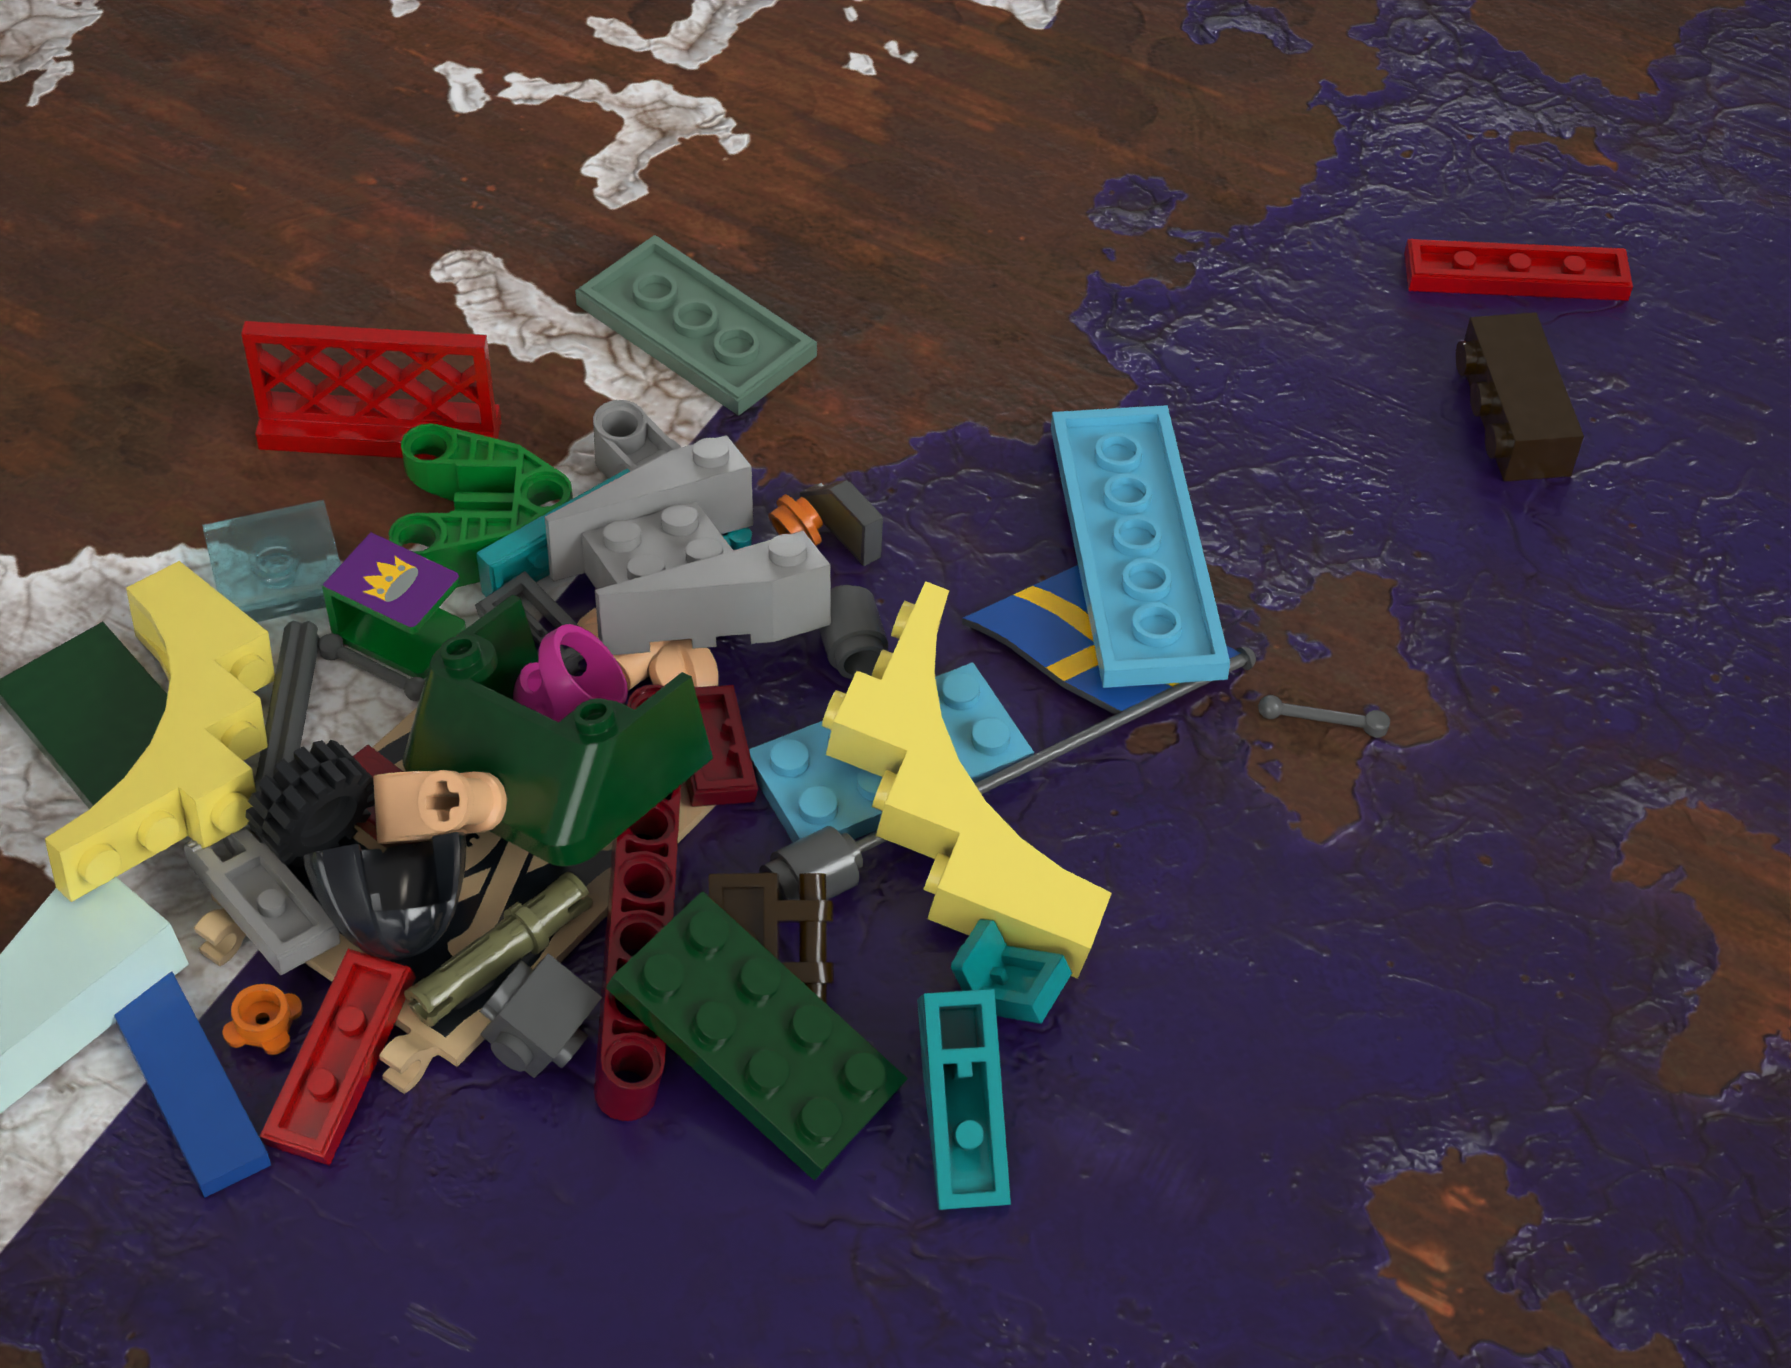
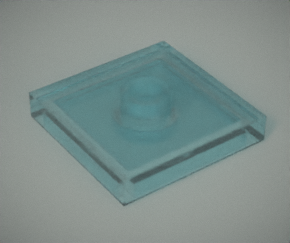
[202,500,341,622]

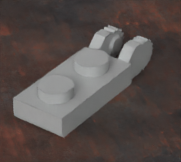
[183,827,340,976]

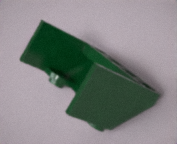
[403,595,713,866]

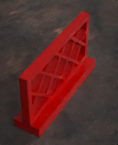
[241,321,501,460]

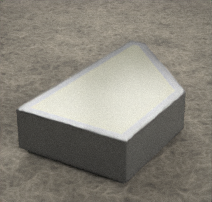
[800,480,883,566]

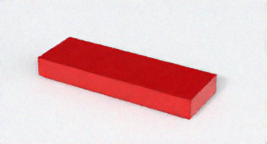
[259,948,416,1166]

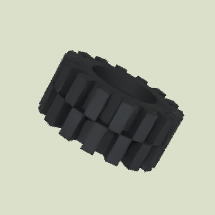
[246,740,375,867]

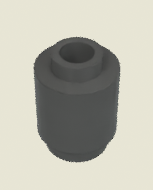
[819,585,889,679]

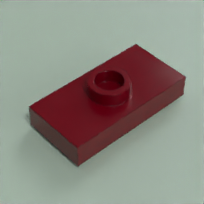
[686,685,758,807]

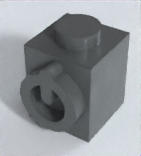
[479,953,602,1078]

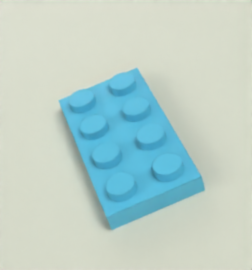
[749,662,1034,842]

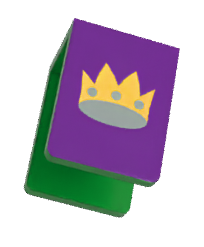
[322,532,466,679]

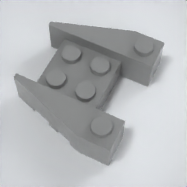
[545,435,831,655]

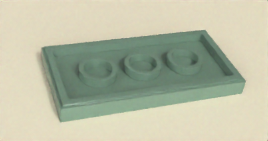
[575,235,817,416]

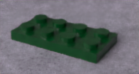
[606,891,908,1181]

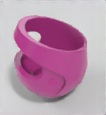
[513,624,628,722]

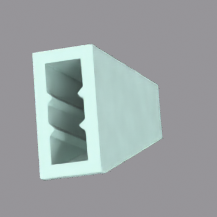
[0,877,189,1114]

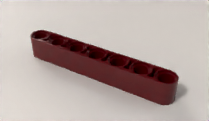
[594,684,681,1121]

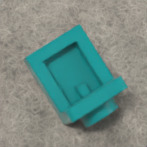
[951,919,1072,1024]

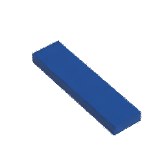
[114,971,271,1198]

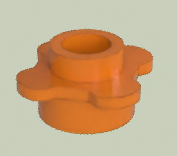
[222,984,303,1055]

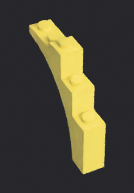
[45,561,275,902]
[822,581,1112,979]

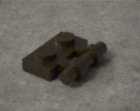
[709,873,834,1004]

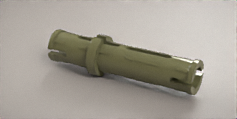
[404,872,593,1027]

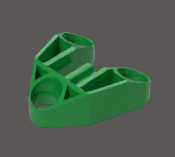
[388,423,573,587]

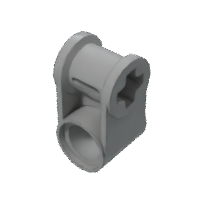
[593,400,681,478]

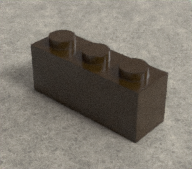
[1456,312,1584,482]

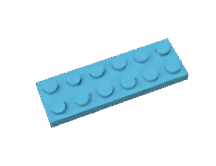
[1051,405,1230,688]

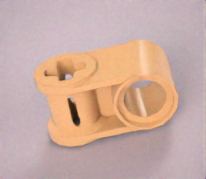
[373,770,507,844]

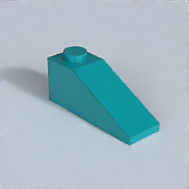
[917,989,1011,1210]

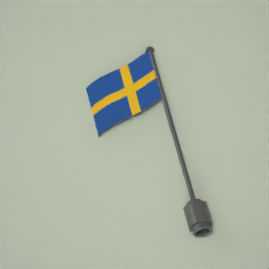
[759,565,1256,900]

